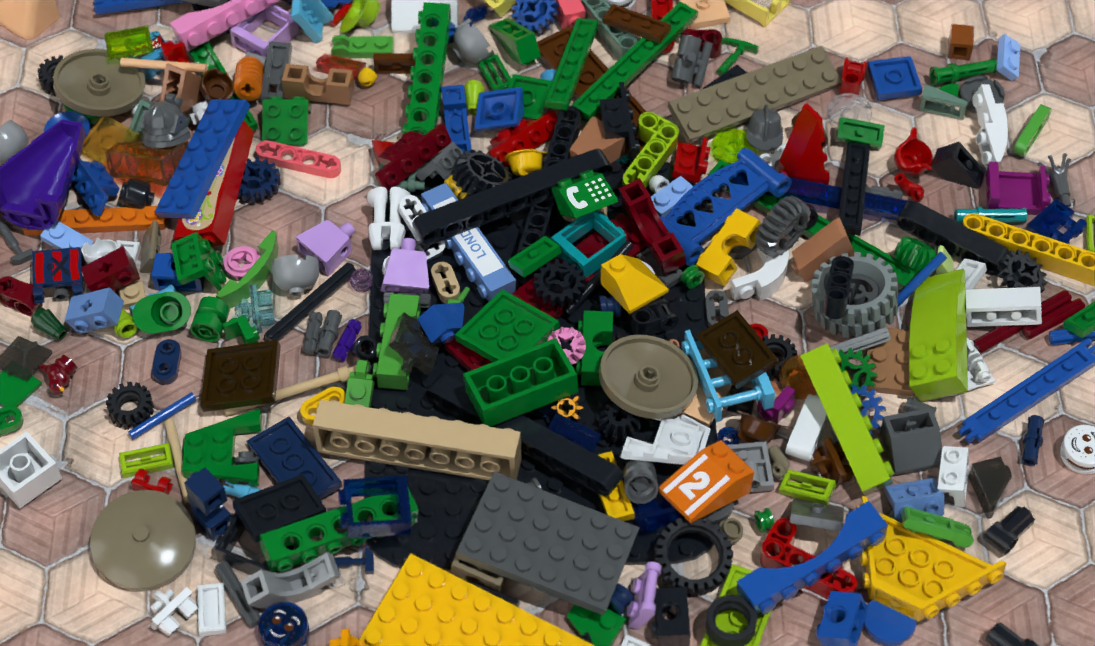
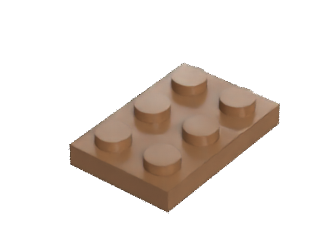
[865,328,915,396]

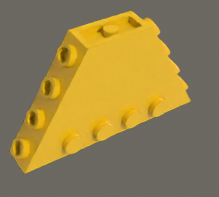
[856,495,1007,622]

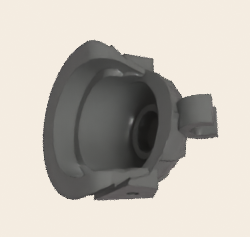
[140,93,191,148]

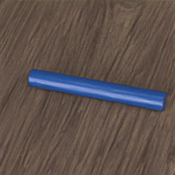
[898,252,947,307]
[128,392,196,440]

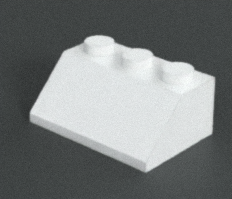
[392,0,459,33]

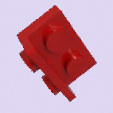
[672,137,710,183]

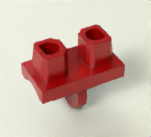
[160,40,191,63]

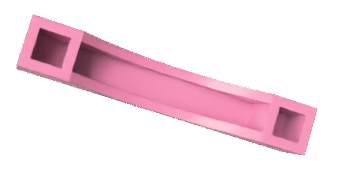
[170,0,280,52]

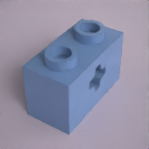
[64,287,124,334]

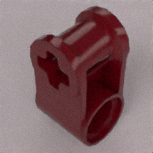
[680,29,722,59]
[0,276,45,316]

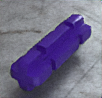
[332,319,361,362]

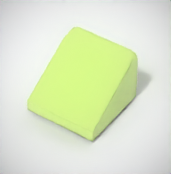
[935,246,954,275]

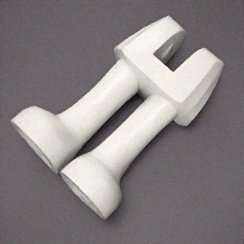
[367,187,411,250]

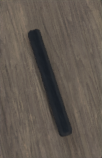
[265,263,357,341]

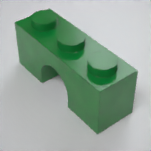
[576,311,613,386]

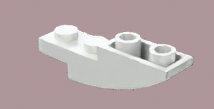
[972,84,1008,171]

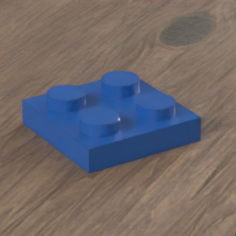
[867,56,922,100]

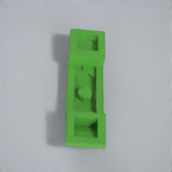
[216,230,279,309]

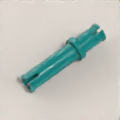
[954,207,1027,223]

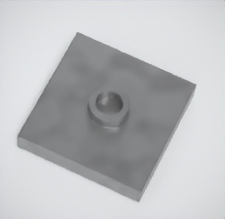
[790,499,844,531]

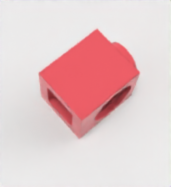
[555,0,585,29]

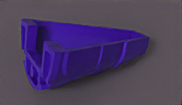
[0,119,86,230]

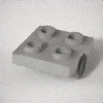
[727,442,774,492]

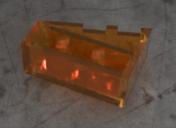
[105,141,188,186]

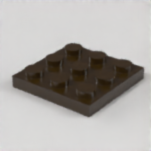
[200,340,281,412]

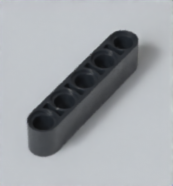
[896,201,1009,276]

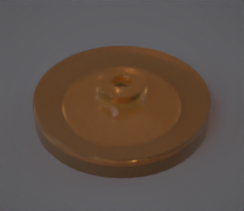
[779,355,817,400]

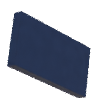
[246,417,343,500]

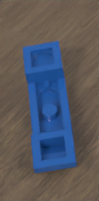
[441,85,472,153]

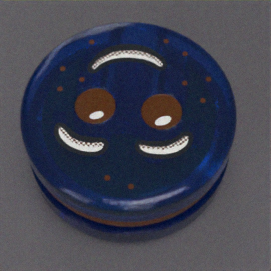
[258,602,310,646]

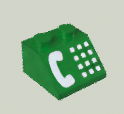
[552,170,618,218]

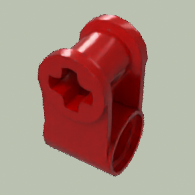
[840,57,868,100]

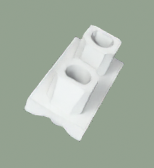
[150,587,198,637]

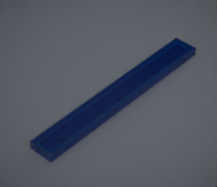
[732,172,908,220]

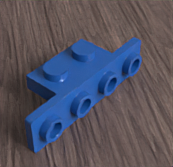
[72,158,120,216]

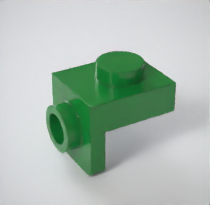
[222,315,260,344]

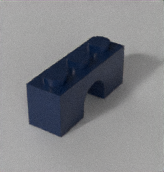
[184,467,231,542]

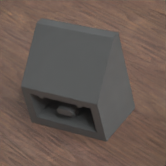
[880,408,942,475]

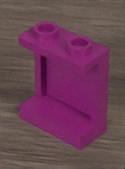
[985,162,1051,215]

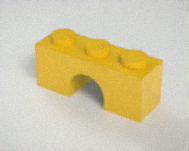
[696,208,761,287]

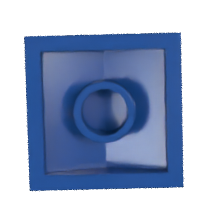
[474,87,524,132]

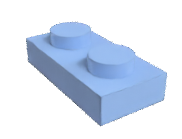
[997,34,1020,81]
[651,176,693,217]
[40,220,94,261]

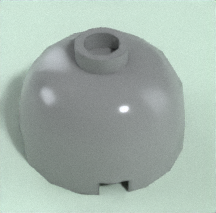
[453,19,494,64]
[0,120,28,165]
[271,255,319,296]

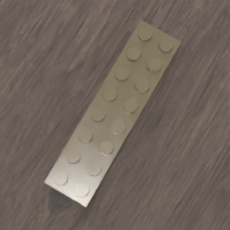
[667,46,841,143]

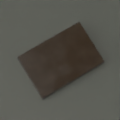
[696,310,779,389]

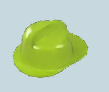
[340,0,381,33]

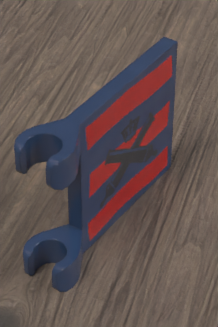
[32,247,84,303]

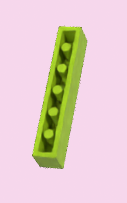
[800,343,895,496]

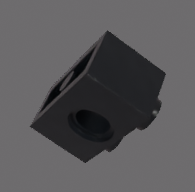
[651,587,691,646]

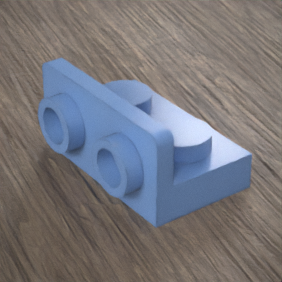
[885,478,944,523]

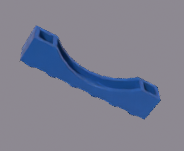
[737,501,888,615]

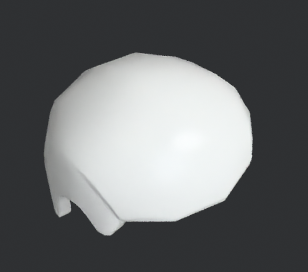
[81,238,119,264]

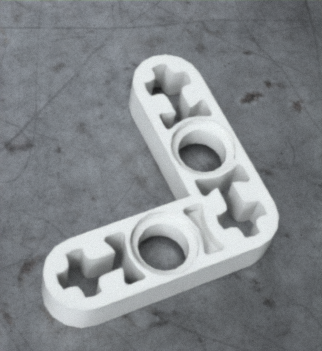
[382,195,445,275]

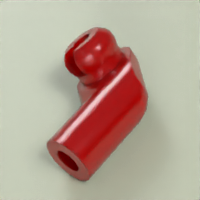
[894,173,925,202]

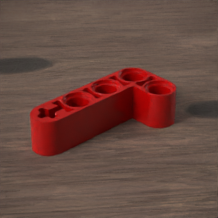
[760,518,857,599]

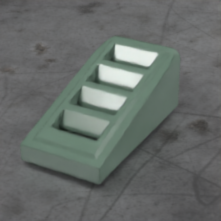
[919,84,968,120]

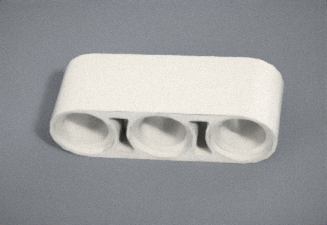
[785,394,828,462]

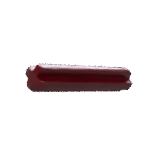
[1022,298,1086,339]

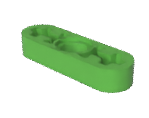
[1013,104,1052,157]

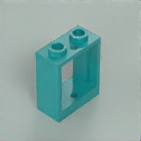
[551,210,626,278]

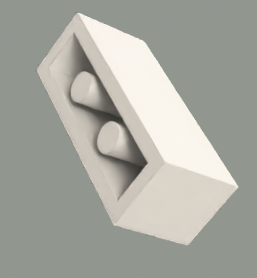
[966,287,1042,327]

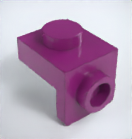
[757,386,796,424]

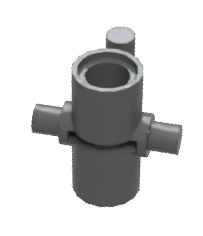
[671,35,713,87]

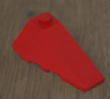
[778,103,830,195]

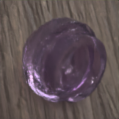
[350,268,374,292]

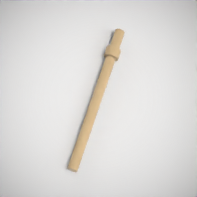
[225,365,370,416]

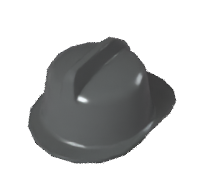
[746,104,783,151]

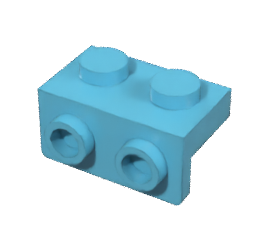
[291,0,334,43]

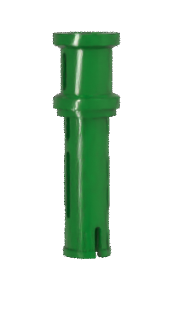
[929,59,997,87]

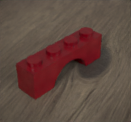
[619,178,686,274]

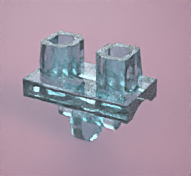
[234,284,275,334]

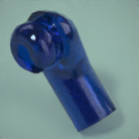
[462,5,488,27]

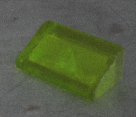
[104,26,153,60]

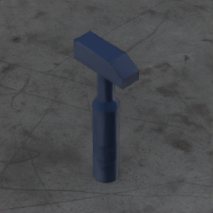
[334,548,374,575]

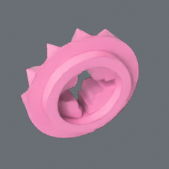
[223,246,261,279]
[547,326,586,365]

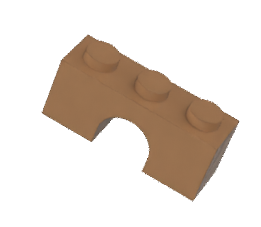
[282,64,354,105]

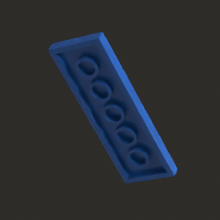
[155,99,250,219]

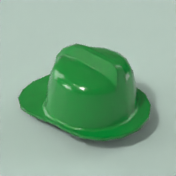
[133,291,191,334]

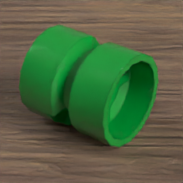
[190,296,230,342]

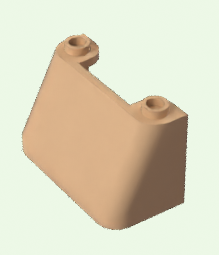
[0,0,60,40]

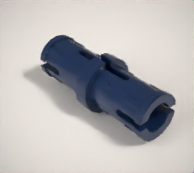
[1021,415,1044,466]

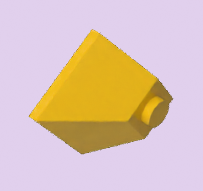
[601,254,669,314]

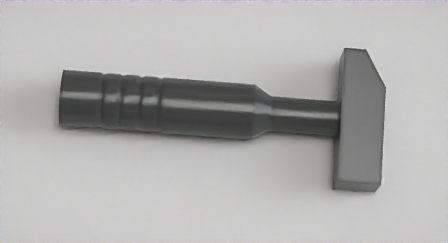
[0,221,33,265]

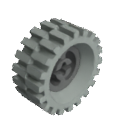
[811,252,898,339]

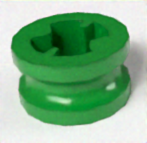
[681,265,705,289]
[754,508,775,533]

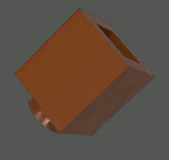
[948,24,974,60]

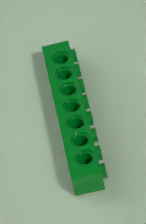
[403,2,451,164]

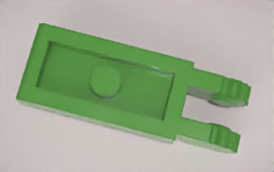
[331,35,394,59]
[901,506,974,548]

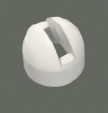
[649,175,669,193]

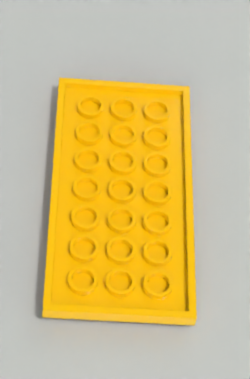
[358,553,594,646]

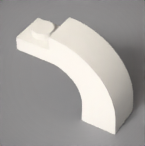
[730,247,789,301]

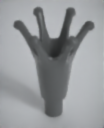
[1038,153,1071,208]

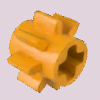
[552,395,584,423]

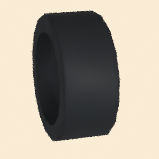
[705,595,757,646]

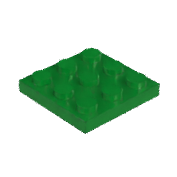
[455,289,560,362]

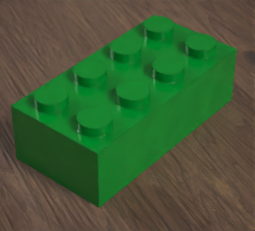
[463,338,578,427]

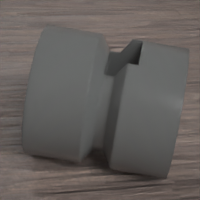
[623,460,658,504]

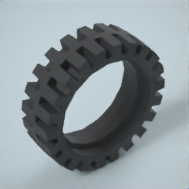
[654,518,733,596]

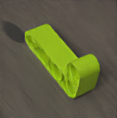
[621,112,679,187]

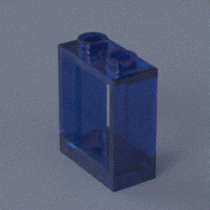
[338,476,412,538]

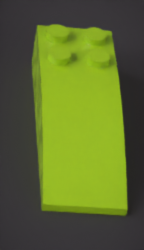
[909,269,968,402]

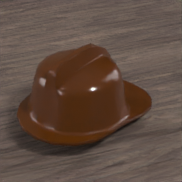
[737,410,794,443]

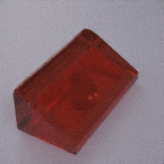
[316,53,366,81]

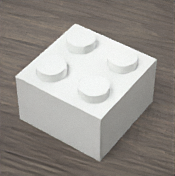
[0,431,62,508]

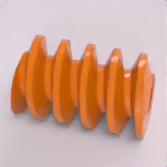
[233,56,264,101]

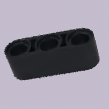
[823,256,854,319]

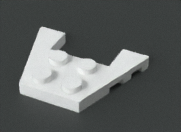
[620,414,711,465]

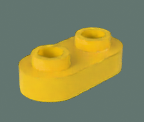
[300,387,346,425]

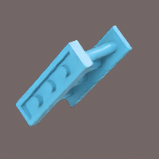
[682,330,775,422]

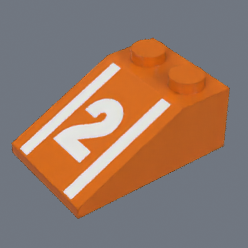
[658,440,755,523]

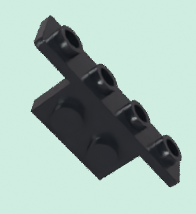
[599,82,640,163]

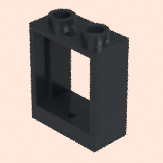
[214,513,295,575]

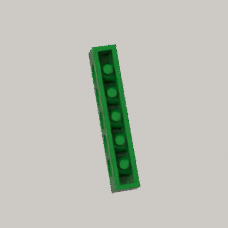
[260,484,419,572]

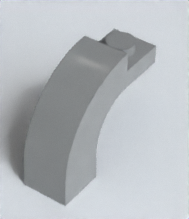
[241,552,340,608]

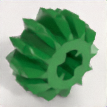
[894,237,937,271]

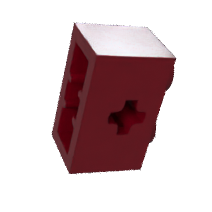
[81,246,140,292]

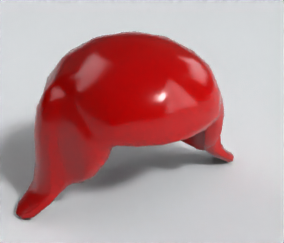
[894,127,933,176]

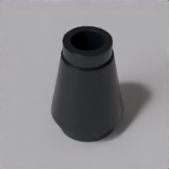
[350,336,377,360]

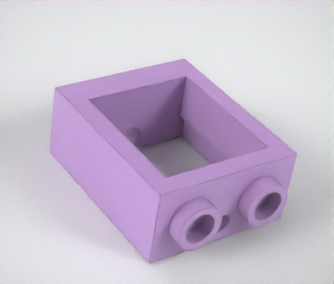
[230,4,299,57]

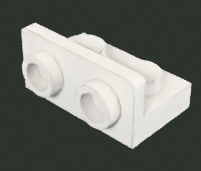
[938,446,970,507]

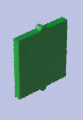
[0,362,42,408]

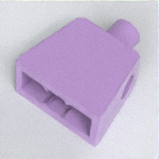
[296,220,355,276]
[381,238,429,295]

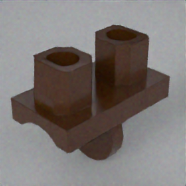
[809,438,854,490]

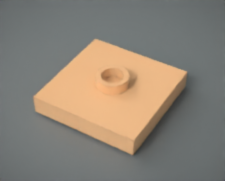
[678,0,730,29]

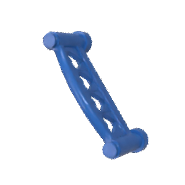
[659,148,792,266]

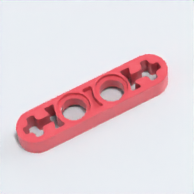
[255,141,341,178]

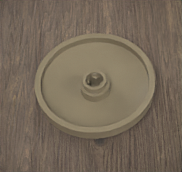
[53,49,145,117]
[598,335,698,419]
[90,490,196,592]

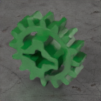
[838,348,878,400]

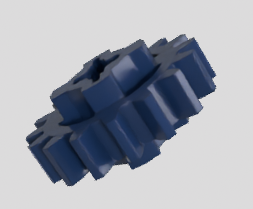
[238,157,281,203]

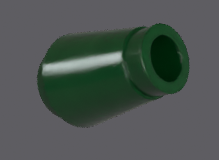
[31,308,68,341]

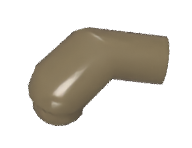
[768,445,790,480]

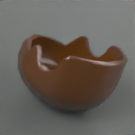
[200,68,234,102]

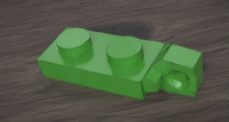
[344,360,374,408]

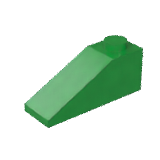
[488,18,541,65]

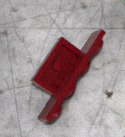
[375,123,451,192]

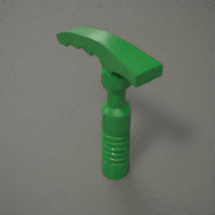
[716,38,759,76]

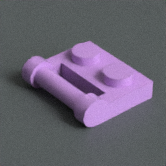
[627,562,662,630]

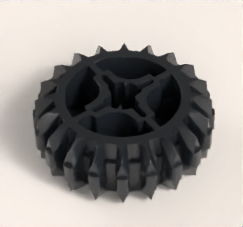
[451,149,513,196]

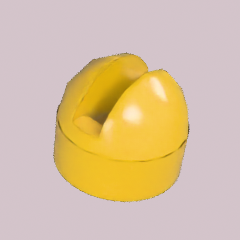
[358,67,377,87]

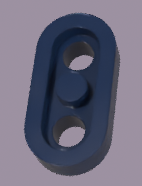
[152,339,182,385]

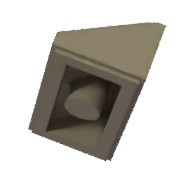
[140,221,161,273]

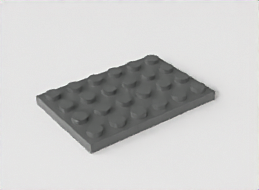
[455,472,640,616]

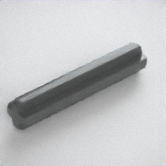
[215,561,262,627]

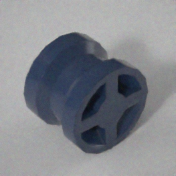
[599,295,621,318]
[607,583,634,616]

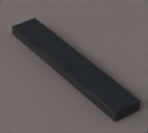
[838,142,870,236]

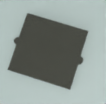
[0,336,52,381]

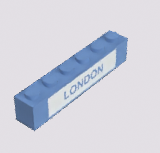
[421,183,516,302]

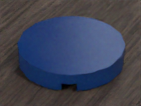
[863,600,917,646]

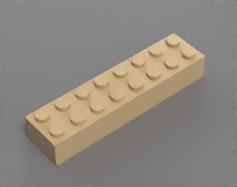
[313,400,521,480]

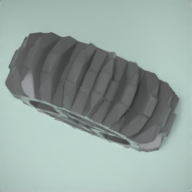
[755,196,811,258]

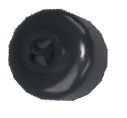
[119,178,155,209]

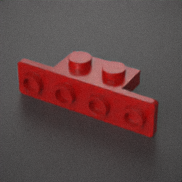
[488,111,558,167]

